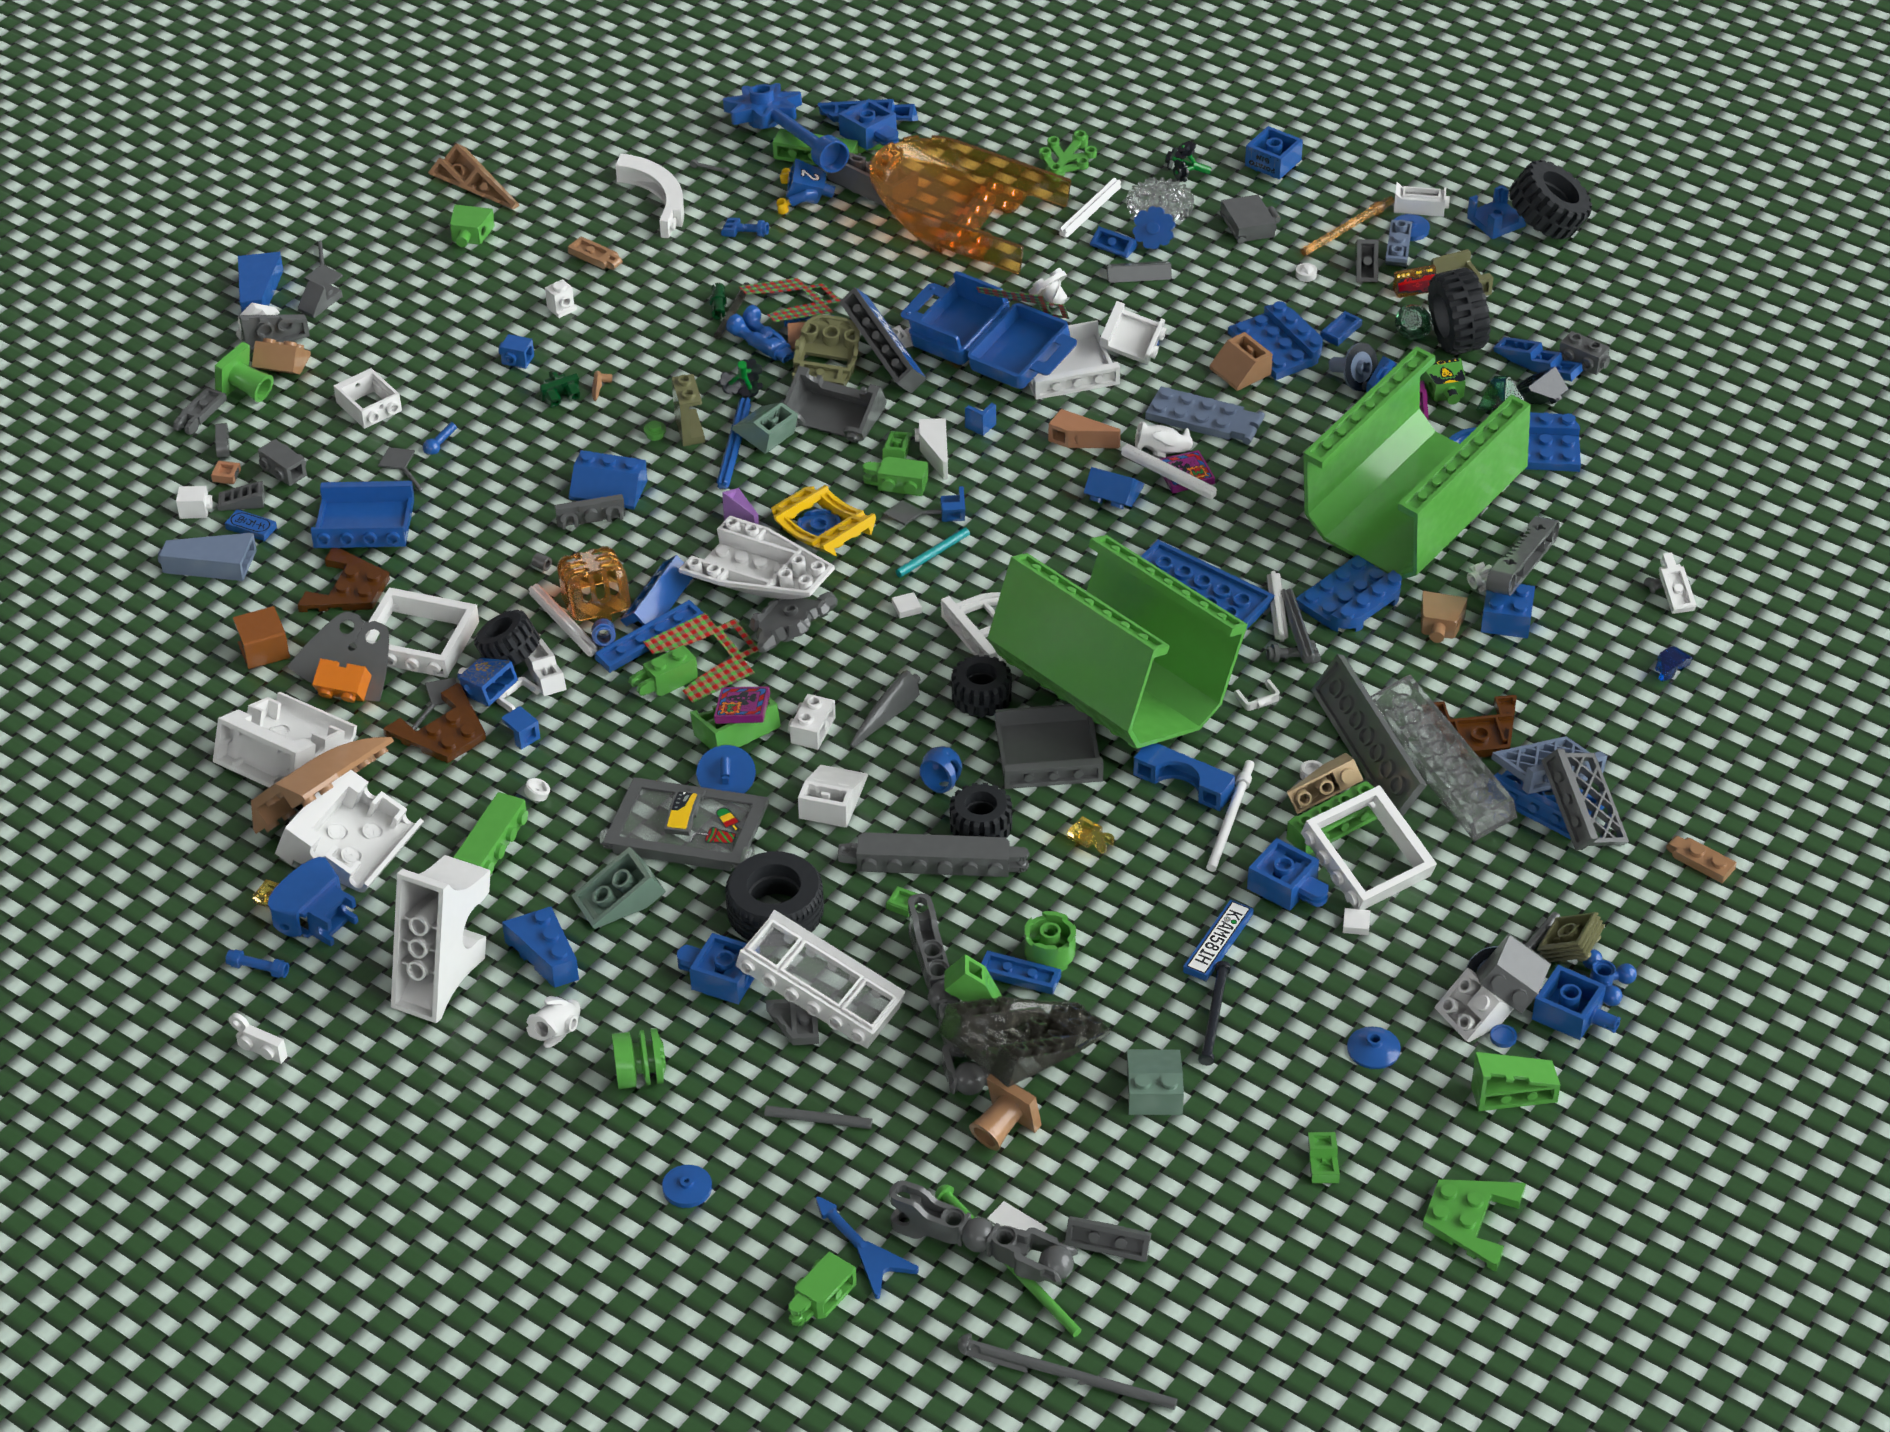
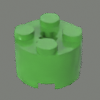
[1024,911,1076,971]

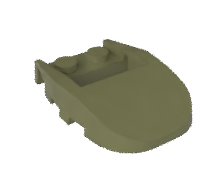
[792,315,860,386]

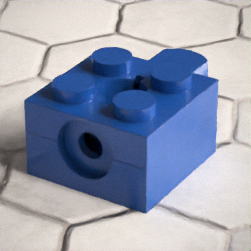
[839,99,899,150]
[1247,838,1328,911]
[677,933,760,1005]

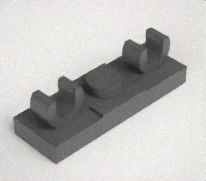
[555,494,625,529]
[1065,1216,1152,1262]

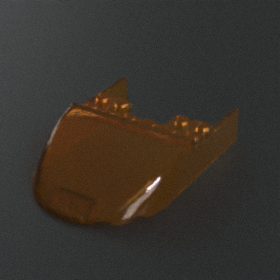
[870,135,1071,274]

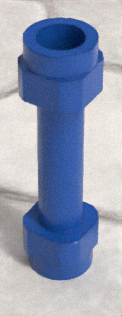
[225,949,289,978]

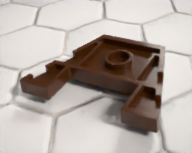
[298,548,390,612]
[383,683,486,763]
[1422,695,1517,759]

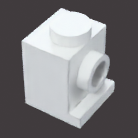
[545,279,577,318]

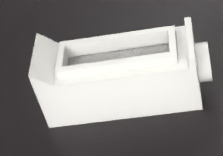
[1394,182,1450,217]

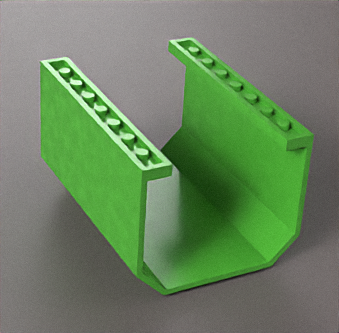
[1303,346,1531,579]
[988,535,1248,749]

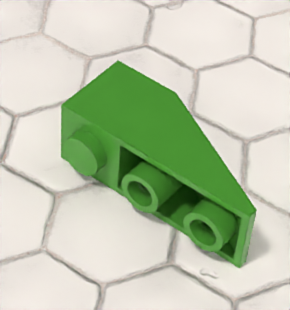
[944,954,1007,1026]

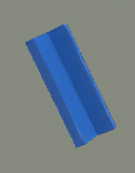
[620,555,693,627]

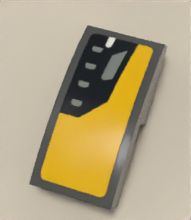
[664,790,702,836]

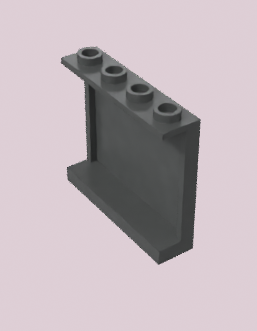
[995,704,1103,789]

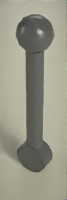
[689,159,730,175]

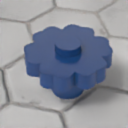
[1132,206,1176,250]

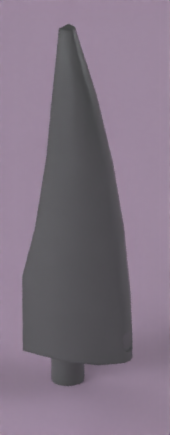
[850,670,921,747]

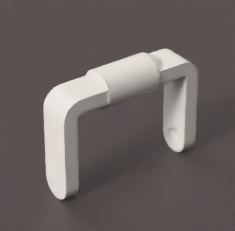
[496,677,541,712]
[1234,679,1280,711]

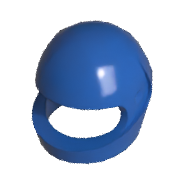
[920,746,962,793]

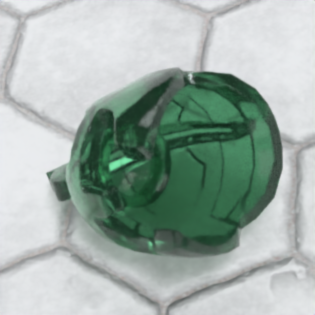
[1395,304,1433,340]

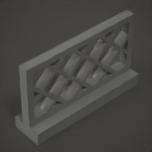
[1541,749,1629,850]

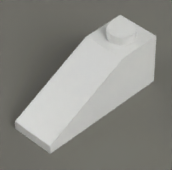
[915,418,948,479]

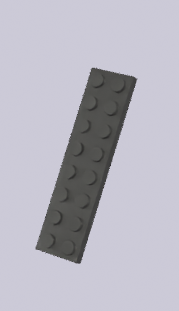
[1311,654,1427,816]

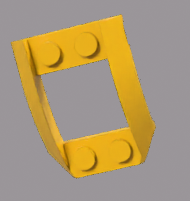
[771,485,876,556]

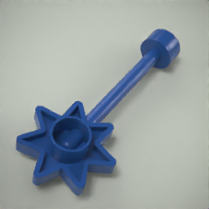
[723,83,849,173]

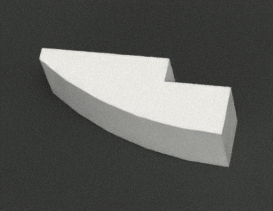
[525,638,567,696]

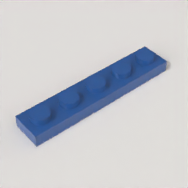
[595,600,703,673]

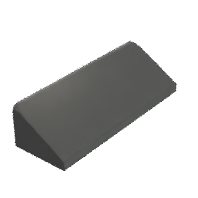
[1106,261,1172,283]

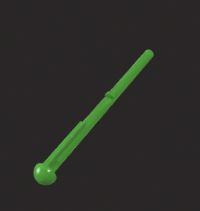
[935,1184,1081,1337]

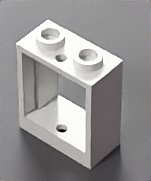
[334,368,402,429]

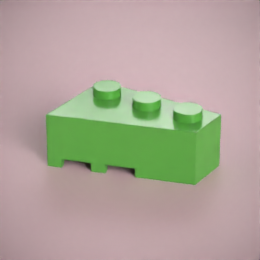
[690,697,781,749]
[1471,1052,1560,1111]

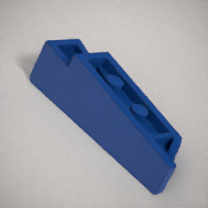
[818,99,918,122]

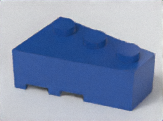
[502,906,579,988]

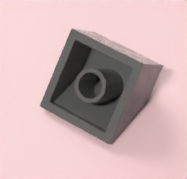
[1476,933,1551,1014]

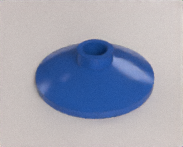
[1347,1026,1401,1069]

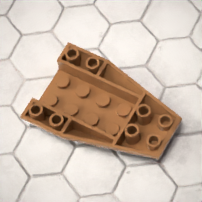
[251,737,394,834]

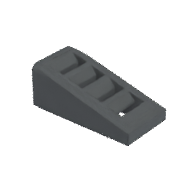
[218,481,265,511]

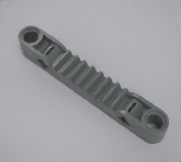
[1486,516,1560,596]

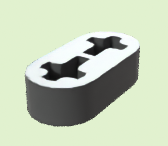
[215,423,230,458]

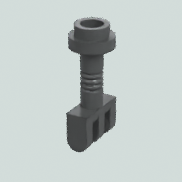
[1266,640,1321,664]

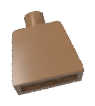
[1421,591,1468,643]

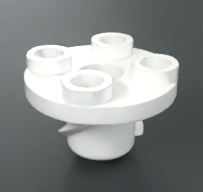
[1028,268,1067,308]

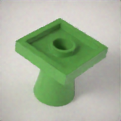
[215,341,274,403]

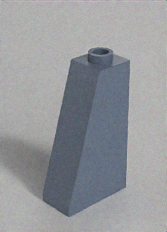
[158,533,257,581]

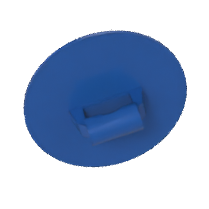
[696,745,756,794]

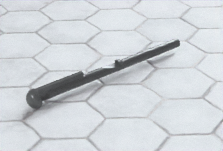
[957,1333,1178,1410]

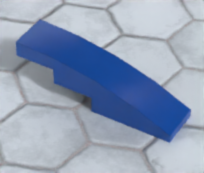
[1493,337,1583,382]

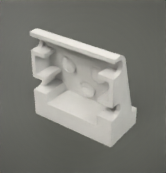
[213,692,357,787]
[275,770,424,892]

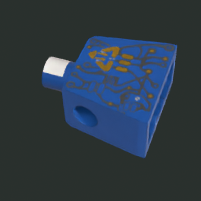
[457,658,518,707]

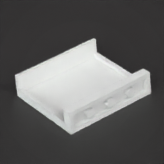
[1029,320,1120,400]

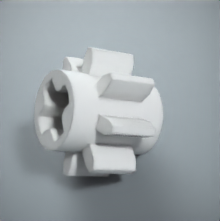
[1467,562,1492,592]

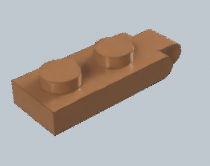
[568,236,623,270]
[1666,836,1737,883]

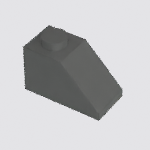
[1355,239,1379,283]

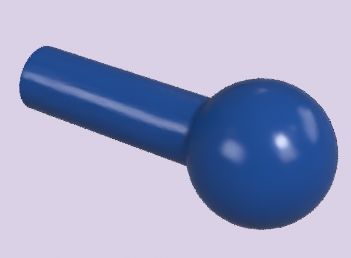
[423,422,457,455]

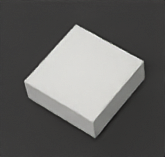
[892,592,922,618]
[1343,908,1371,935]

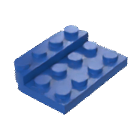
[1228,301,1323,380]
[1525,412,1581,472]
[1296,555,1402,632]

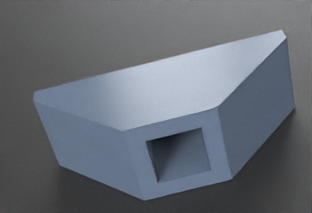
[1385,220,1412,267]

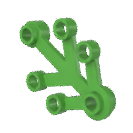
[1039,130,1097,181]

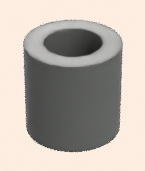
[532,553,552,571]

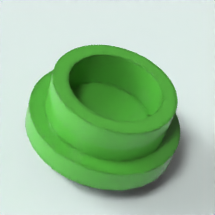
[644,420,666,441]

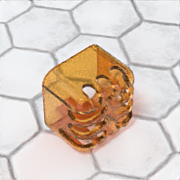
[557,546,631,622]

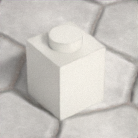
[176,486,213,519]

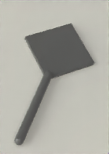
[304,241,343,285]
[378,447,423,492]
[883,500,941,525]
[412,677,457,730]

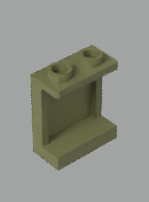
[1431,249,1494,296]
[671,374,705,446]

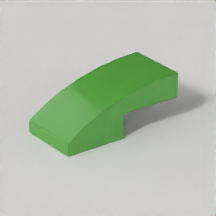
[1308,1132,1340,1183]

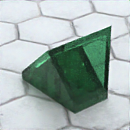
[1476,376,1531,411]

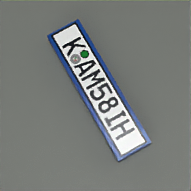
[1183,900,1253,982]

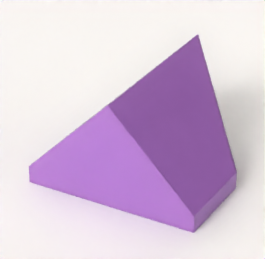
[722,488,759,525]

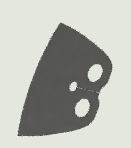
[287,611,389,702]

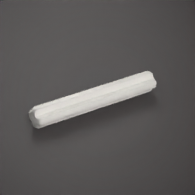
[1267,571,1289,642]

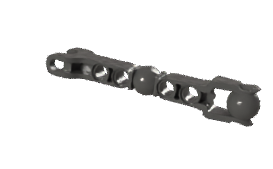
[908,893,990,1095]

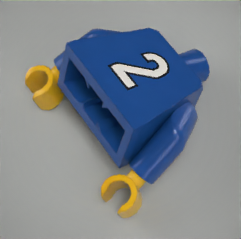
[776,158,836,215]

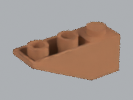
[1048,409,1121,449]

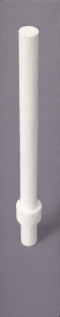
[1206,760,1255,872]

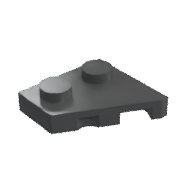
[765,999,819,1045]

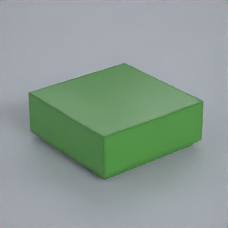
[886,886,918,917]

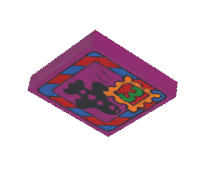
[1160,450,1215,493]
[714,686,770,724]

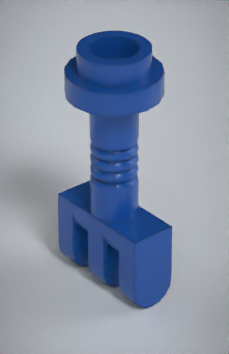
[721,218,769,237]

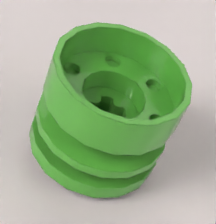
[612,1028,666,1089]

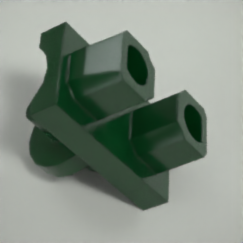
[539,370,580,408]

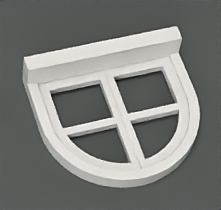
[941,592,1008,665]

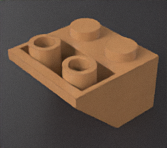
[1209,332,1273,391]
[251,338,311,375]

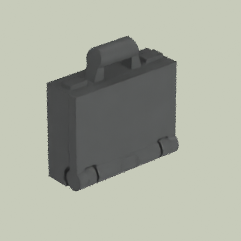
[1220,195,1281,244]

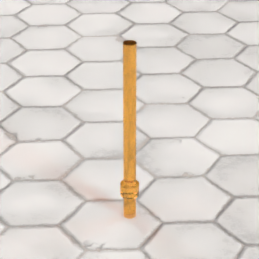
[1301,196,1395,256]

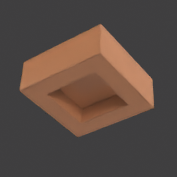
[211,461,241,484]

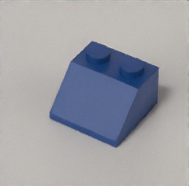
[1084,467,1144,509]

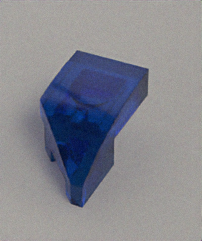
[1655,646,1693,682]

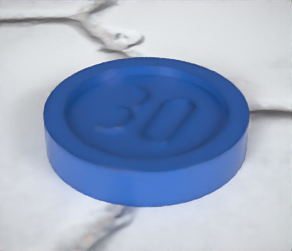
[1490,1024,1517,1048]

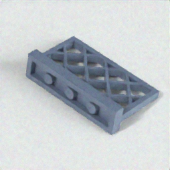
[1491,736,1607,794]

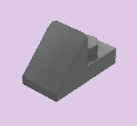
[298,281,343,318]

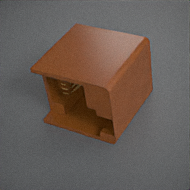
[233,606,290,669]

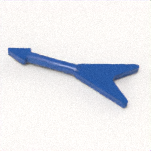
[816,1197,919,1299]

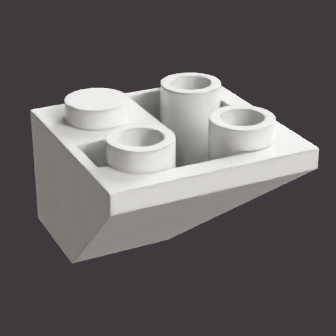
[1434,968,1514,1042]

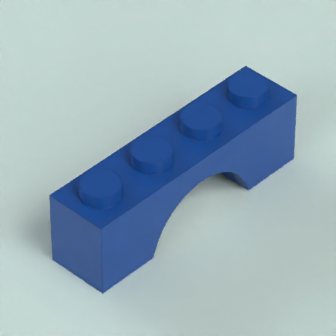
[1133,743,1235,811]

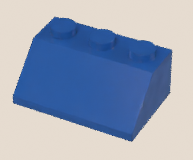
[569,450,648,510]

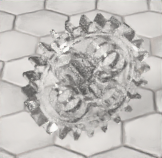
[1127,177,1194,223]

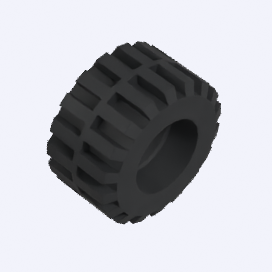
[474,610,540,666]
[951,655,1012,717]
[950,783,1012,838]

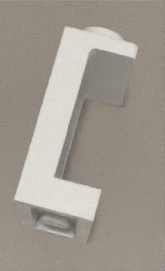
[1100,301,1167,365]

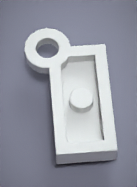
[229,1013,287,1064]

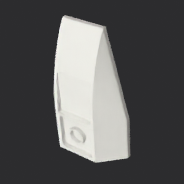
[679,516,835,599]

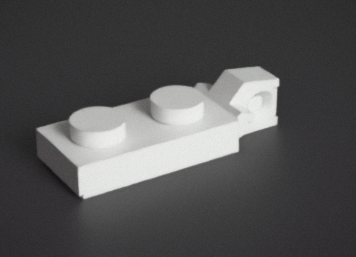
[1659,552,1696,614]

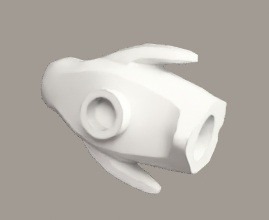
[1135,422,1193,458]
[526,996,580,1048]

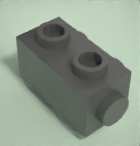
[1559,331,1610,375]
[258,439,307,486]

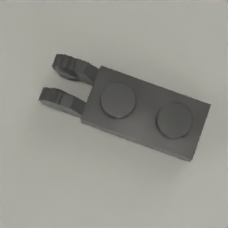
[173,387,227,435]

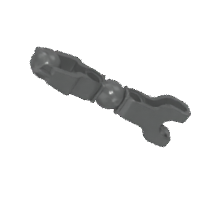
[889,1180,1078,1285]

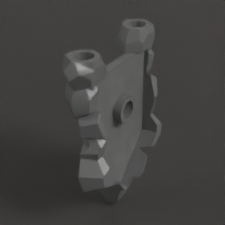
[749,592,838,653]

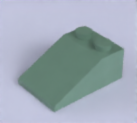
[571,847,666,929]
[1127,1049,1184,1115]

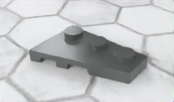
[239,314,310,353]

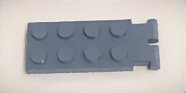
[1145,386,1265,445]

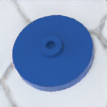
[1394,214,1430,241]
[662,1165,712,1208]

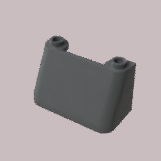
[783,366,887,443]

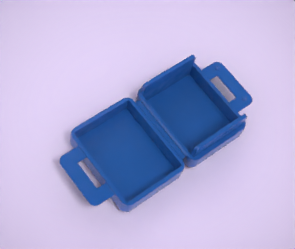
[901,271,1077,389]

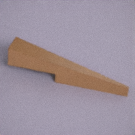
[428,143,519,210]

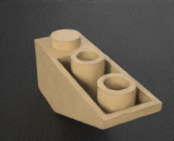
[1287,753,1364,814]

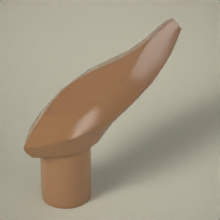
[592,370,612,401]

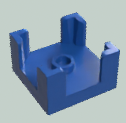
[1467,185,1526,239]

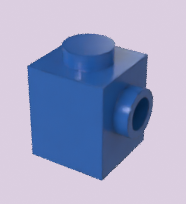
[498,334,534,369]

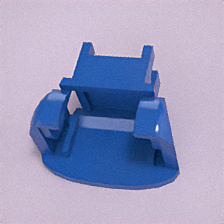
[268,857,358,946]

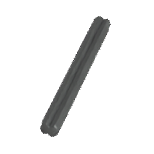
[1281,588,1315,663]

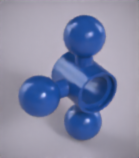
[1582,949,1637,1006]

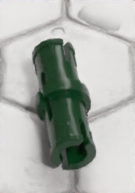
[710,283,727,320]

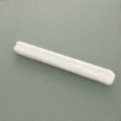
[1059,178,1121,238]
[1121,444,1217,500]
[529,584,599,657]

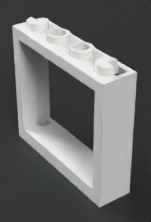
[365,587,479,678]
[1301,785,1437,910]

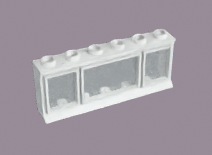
[736,910,906,1049]

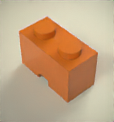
[312,658,372,703]

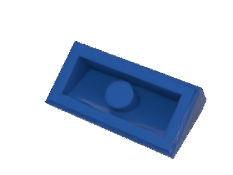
[1090,226,1138,258]

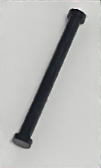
[1198,961,1231,1066]

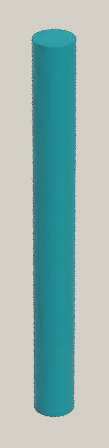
[895,527,970,578]

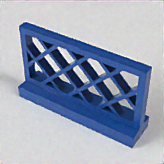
[1488,770,1605,839]

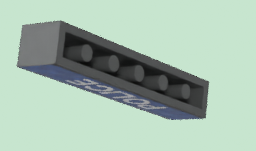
[840,287,927,394]

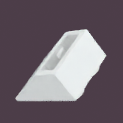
[798,765,868,828]

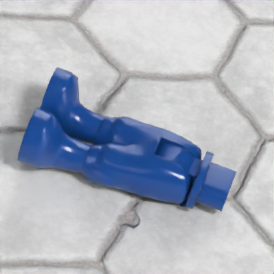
[726,305,795,363]

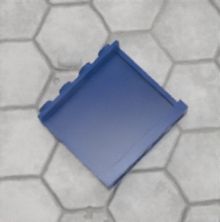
[311,481,414,548]

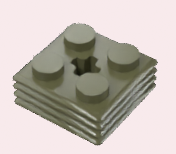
[1537,912,1605,964]

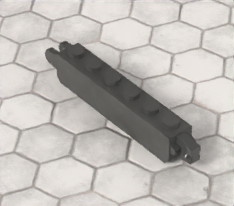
[838,832,1029,877]

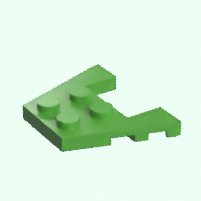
[1423,1179,1526,1271]

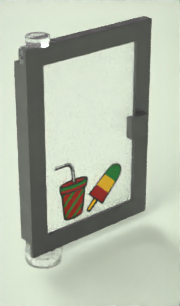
[600,777,769,871]

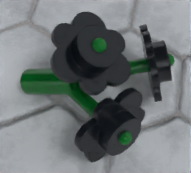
[1165,141,1212,182]
[719,358,763,398]

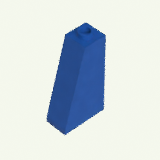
[238,252,283,312]

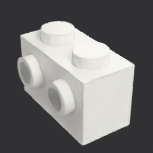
[788,694,836,750]

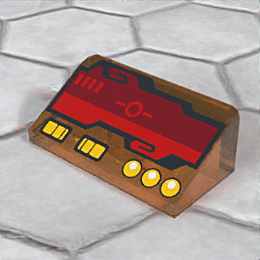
[1393,265,1436,298]

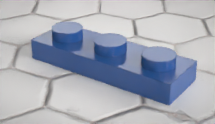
[981,950,1061,995]

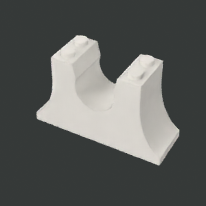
[391,855,490,1023]

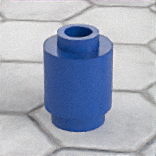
[591,619,616,647]

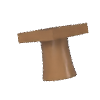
[969,1071,1042,1151]

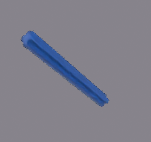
[716,397,751,489]

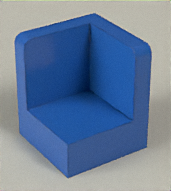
[965,403,996,436]
[940,486,965,522]
[502,706,540,750]

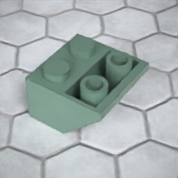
[732,402,798,454]

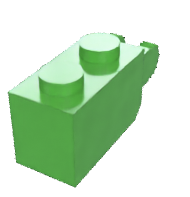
[863,456,928,496]
[628,645,698,696]
[788,1252,857,1327]

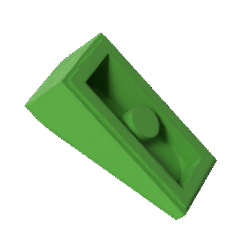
[882,431,912,459]

